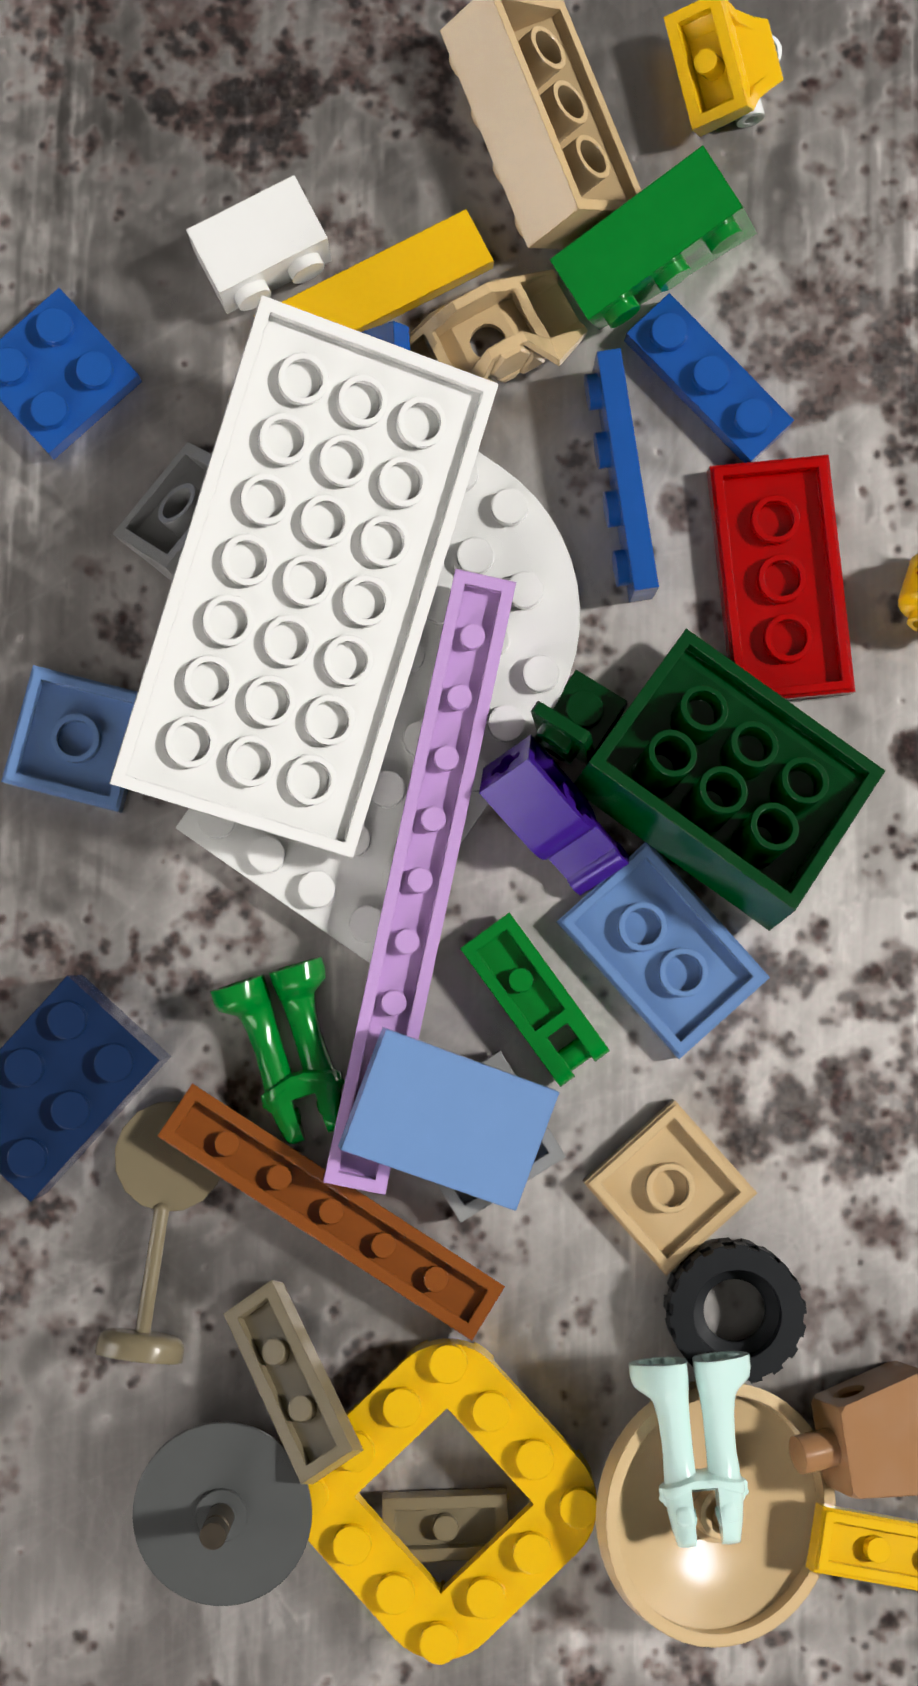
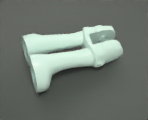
[629,1351,751,1548]

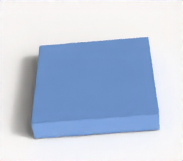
[1,665,137,813]

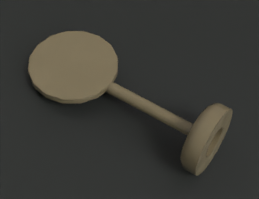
[95,1101,220,1365]

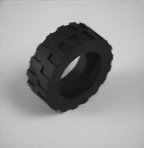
[663,1237,807,1384]

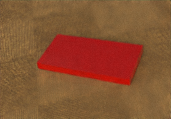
[707,455,856,701]

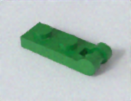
[460,912,610,1087]

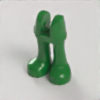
[210,956,345,1145]

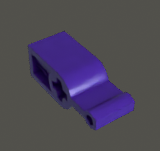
[479,734,629,896]

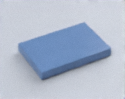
[556,842,770,1059]
[338,1027,559,1211]

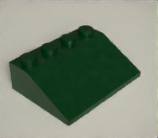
[574,628,885,931]

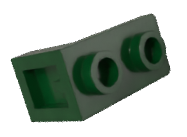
[531,670,628,765]

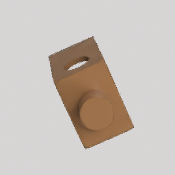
[789,1361,918,1499]

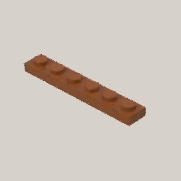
[158,1083,505,1341]

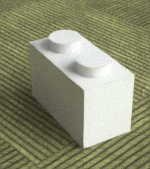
[186,175,332,314]

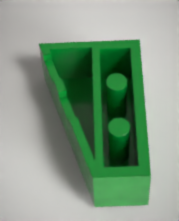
[549,145,757,330]

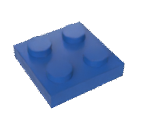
[0,288,142,460]

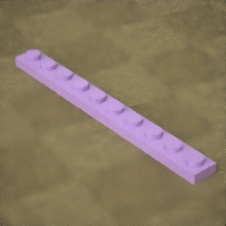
[323,569,516,1195]

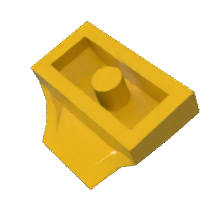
[663,0,784,137]

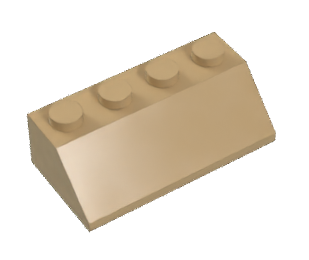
[440,0,642,249]

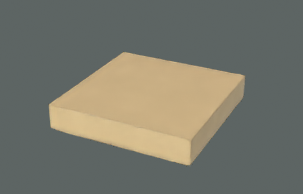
[582,1099,757,1276]

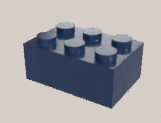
[0,975,171,1202]

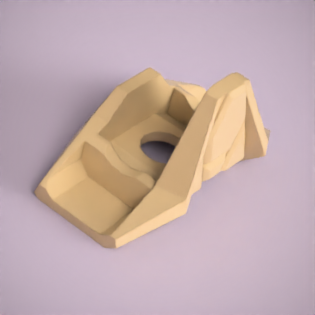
[409,269,588,383]

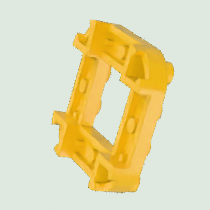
[308,1338,597,1665]

